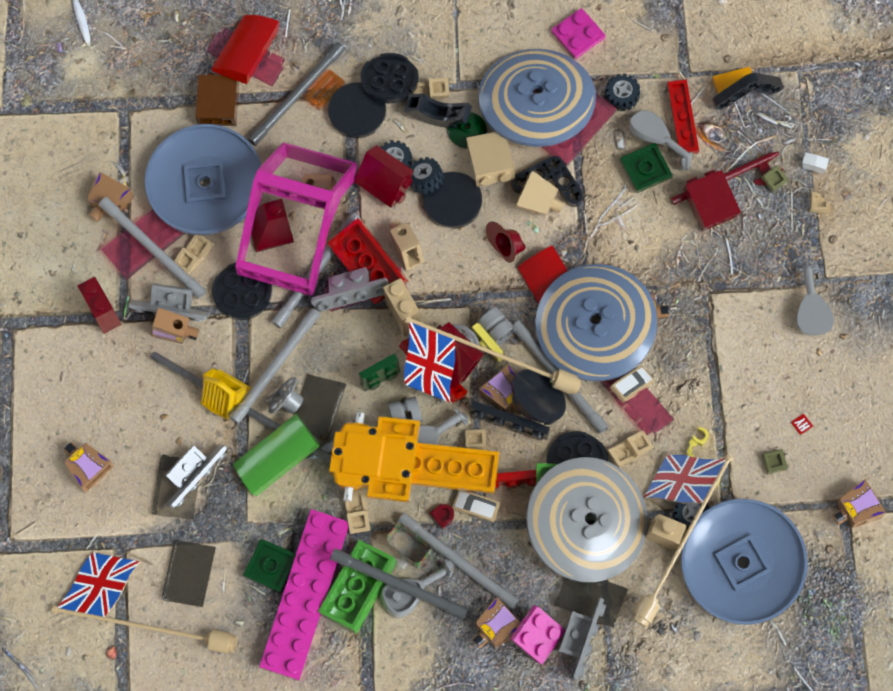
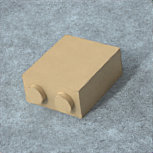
[466,132,515,187]
[383,278,421,336]

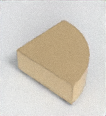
[810,191,831,214]

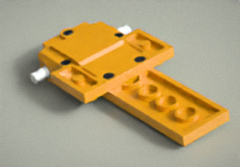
[329,412,500,503]

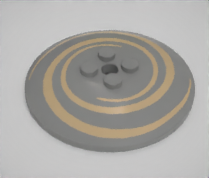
[526,457,648,583]

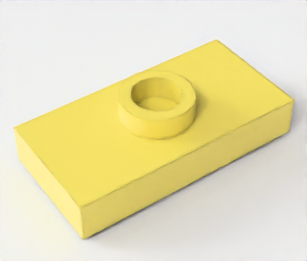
[472,323,503,363]

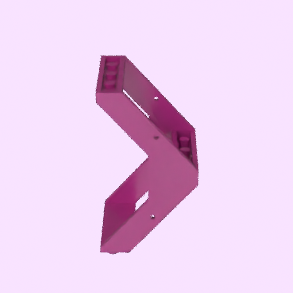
[235,142,358,296]

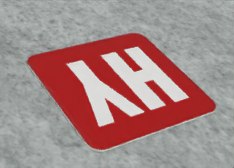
[791,414,813,435]

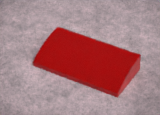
[211,15,279,85]
[328,218,409,305]
[517,245,568,304]

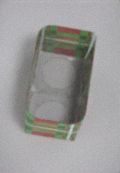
[387,522,431,568]

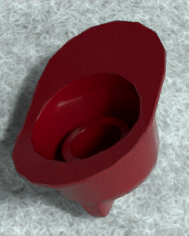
[485,221,526,263]

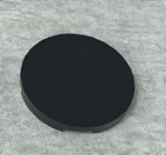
[361,53,419,104]
[328,82,386,138]
[423,172,482,229]
[212,263,272,320]
[511,369,566,425]
[546,431,608,464]

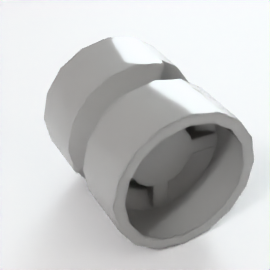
[478,307,516,345]
[388,396,423,422]

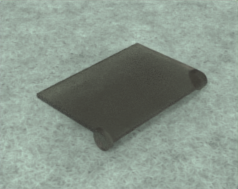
[293,374,346,441]
[152,454,199,519]
[161,539,216,607]
[554,578,628,628]

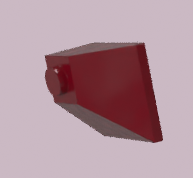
[251,198,294,253]

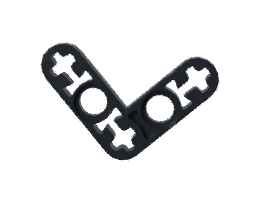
[712,73,784,110]
[511,156,583,207]

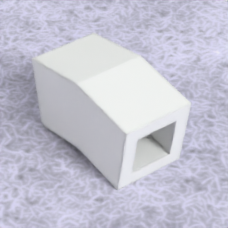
[802,152,829,174]

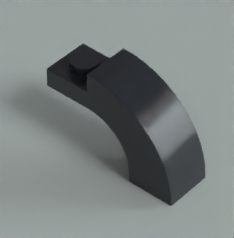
[404,93,472,128]

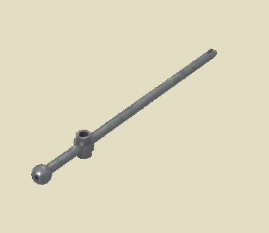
[151,352,332,463]

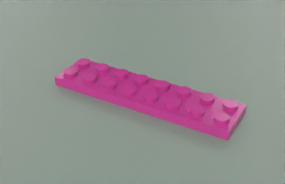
[259,509,349,681]

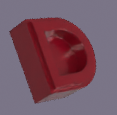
[429,504,454,530]

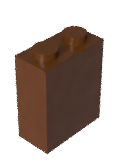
[195,73,239,126]

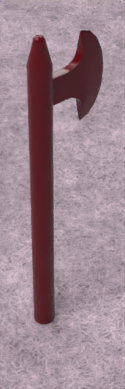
[670,151,783,205]

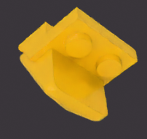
[201,368,252,419]

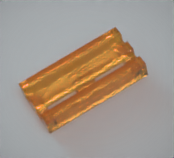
[304,69,345,111]

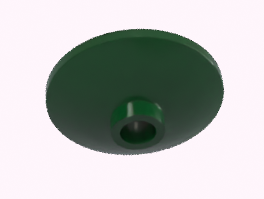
[448,112,487,149]

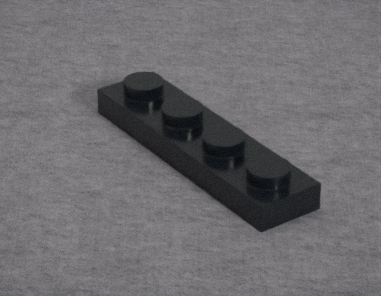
[470,401,550,440]

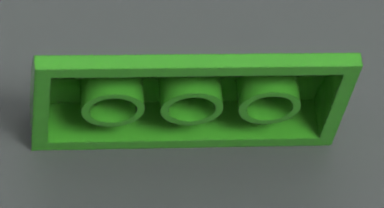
[233,414,320,496]
[318,540,397,634]

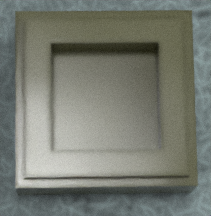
[760,165,789,193]
[762,449,788,475]

